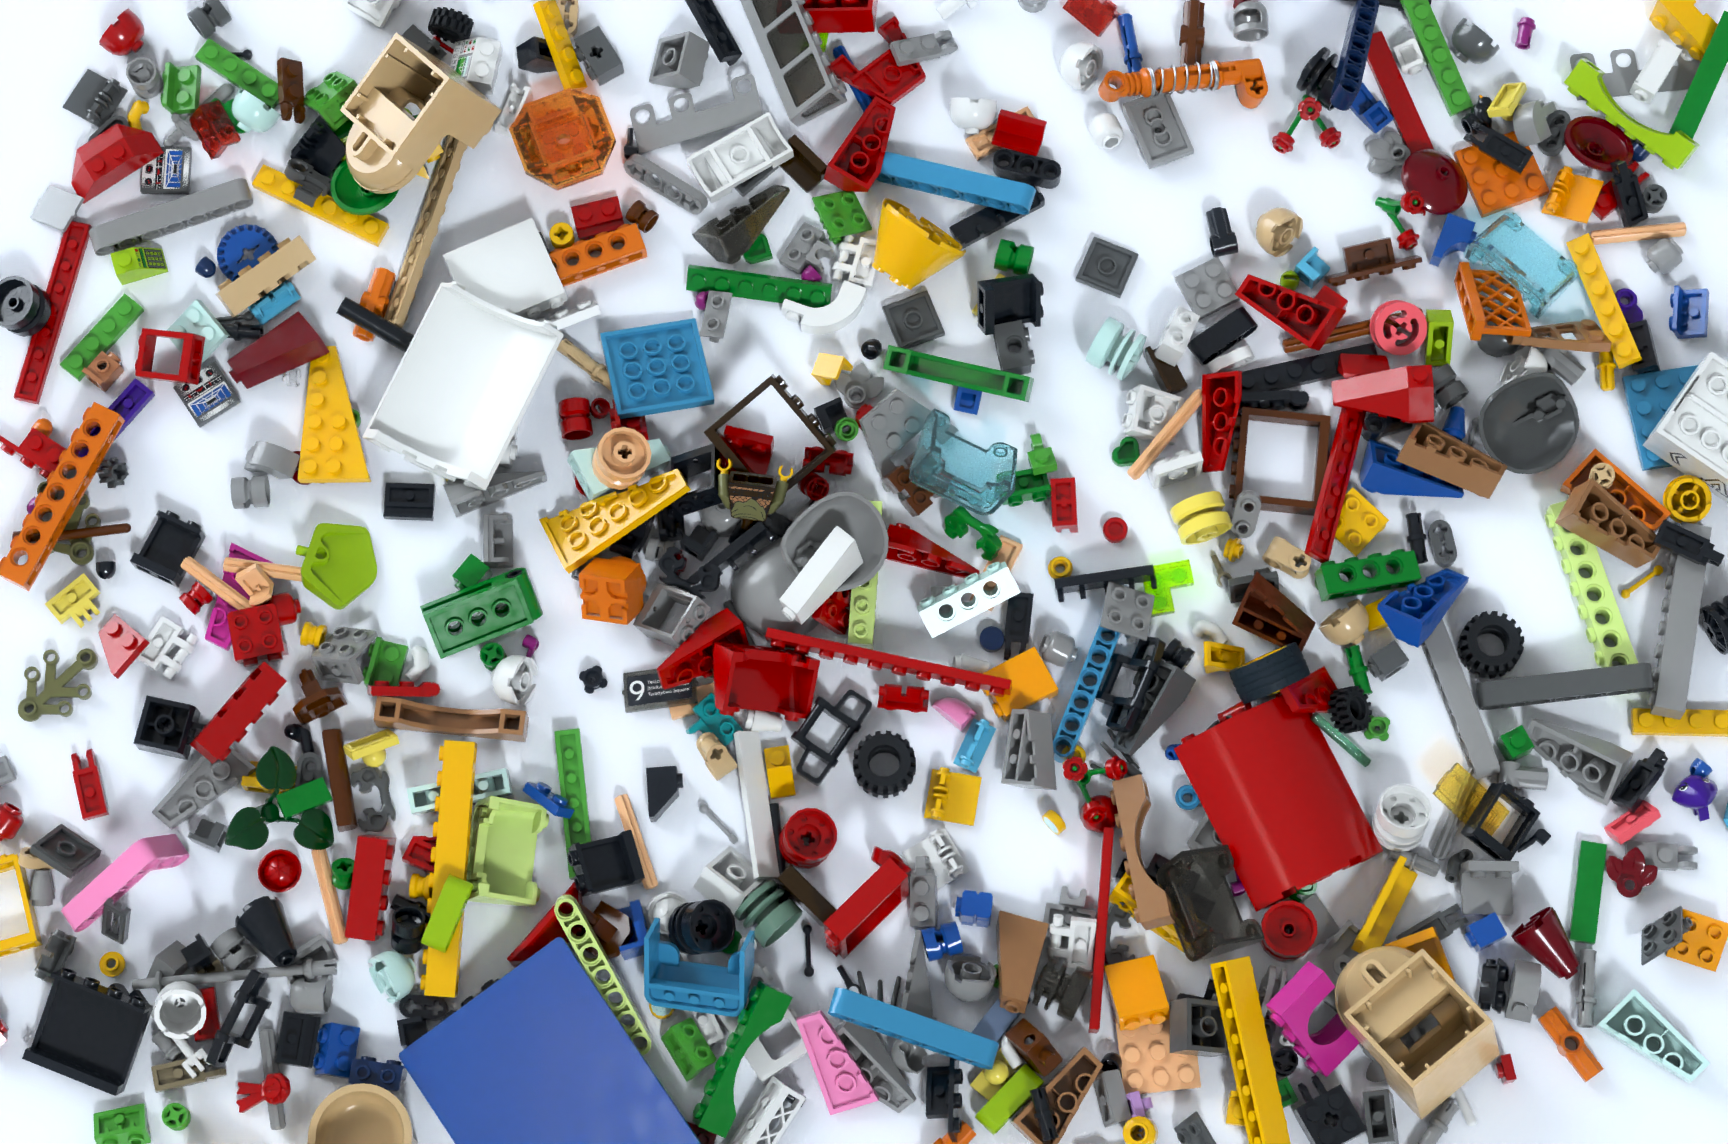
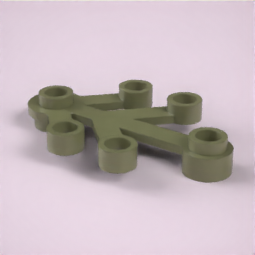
[37,481,101,565]
[18,648,98,722]

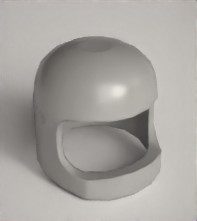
[1233,0,1269,42]
[290,975,333,1015]

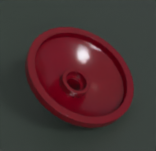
[1564,116,1634,172]
[1401,149,1468,215]

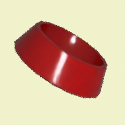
[871,846,911,874]
[258,849,302,893]

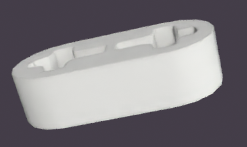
[1208,346,1255,373]

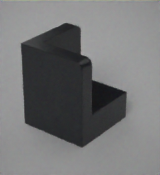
[814,397,849,434]
[680,525,718,562]
[181,933,217,973]
[397,1016,428,1049]

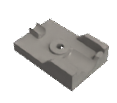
[1122,92,1194,170]
[1312,919,1360,1013]

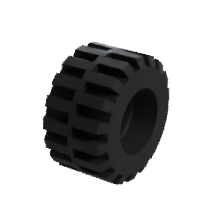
[1457,611,1525,679]
[853,730,916,798]

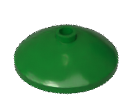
[330,160,399,215]

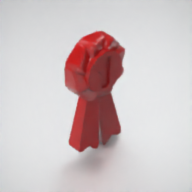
[236,1073,291,1113]

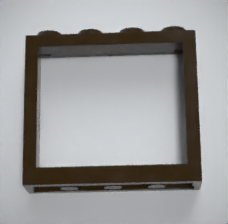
[703,374,836,491]

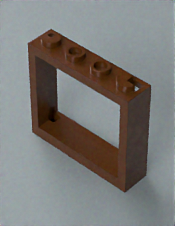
[1229,407,1331,516]

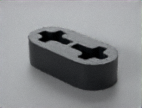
[399,995,449,1021]

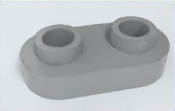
[1231,490,1261,538]

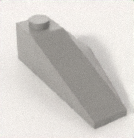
[901,930,937,1021]
[834,1021,916,1113]

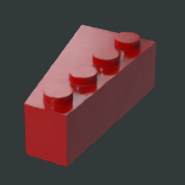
[190,661,287,764]

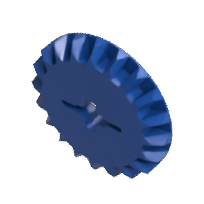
[217,224,279,282]

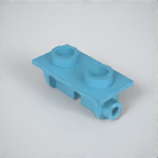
[248,280,301,325]
[953,719,996,773]

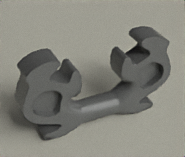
[350,767,396,833]
[1105,902,1136,965]

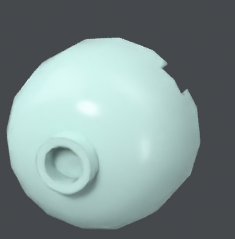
[232,88,281,134]
[368,951,416,1004]

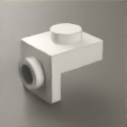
[1393,38,1427,76]

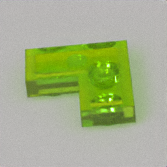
[1142,559,1194,617]

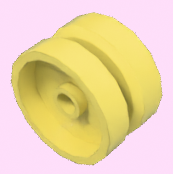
[1170,491,1233,545]

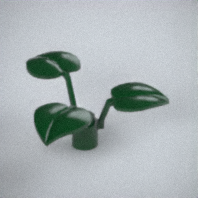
[225,746,334,850]

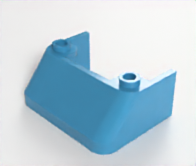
[644,918,755,1017]

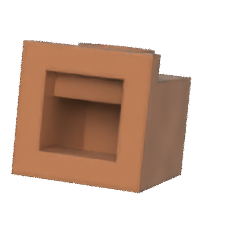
[82,351,124,392]

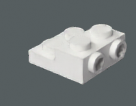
[341,0,402,28]
[1121,384,1184,446]
[1147,450,1204,490]

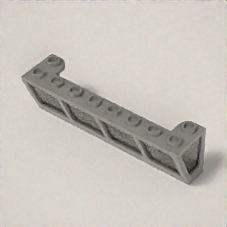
[740,0,847,127]

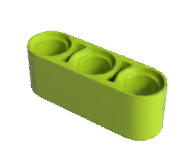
[421,874,474,953]
[975,1064,1045,1135]

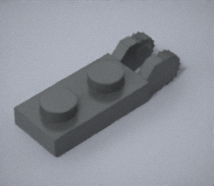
[1396,903,1469,941]

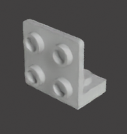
[311,627,378,685]
[1460,860,1519,916]

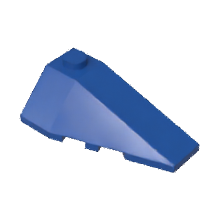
[1359,439,1464,498]
[1377,568,1469,648]

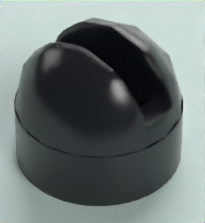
[861,339,882,360]
[96,561,116,579]
[1101,1052,1122,1072]

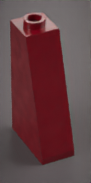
[227,311,329,389]

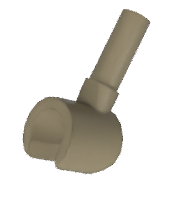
[1211,555,1232,588]

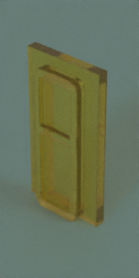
[1432,763,1510,836]

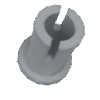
[152,1030,183,1062]

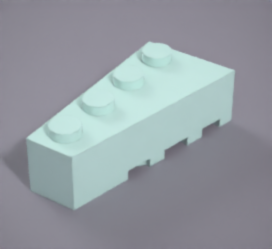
[1596,989,1710,1083]

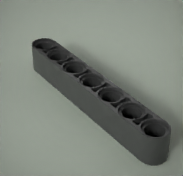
[1476,663,1654,710]

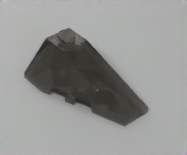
[692,185,790,264]

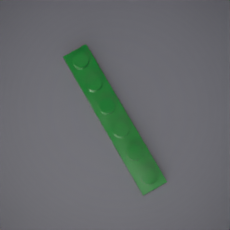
[686,264,832,308]

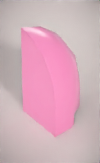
[932,697,978,731]

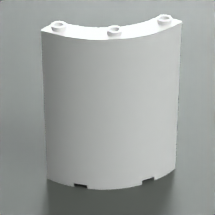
[362,281,564,491]

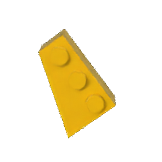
[1649,0,1718,61]

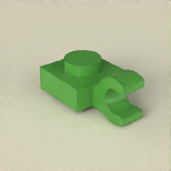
[1027,433,1058,476]

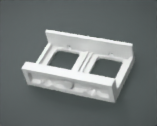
[717,963,808,1085]

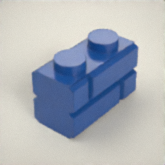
[955,890,993,928]

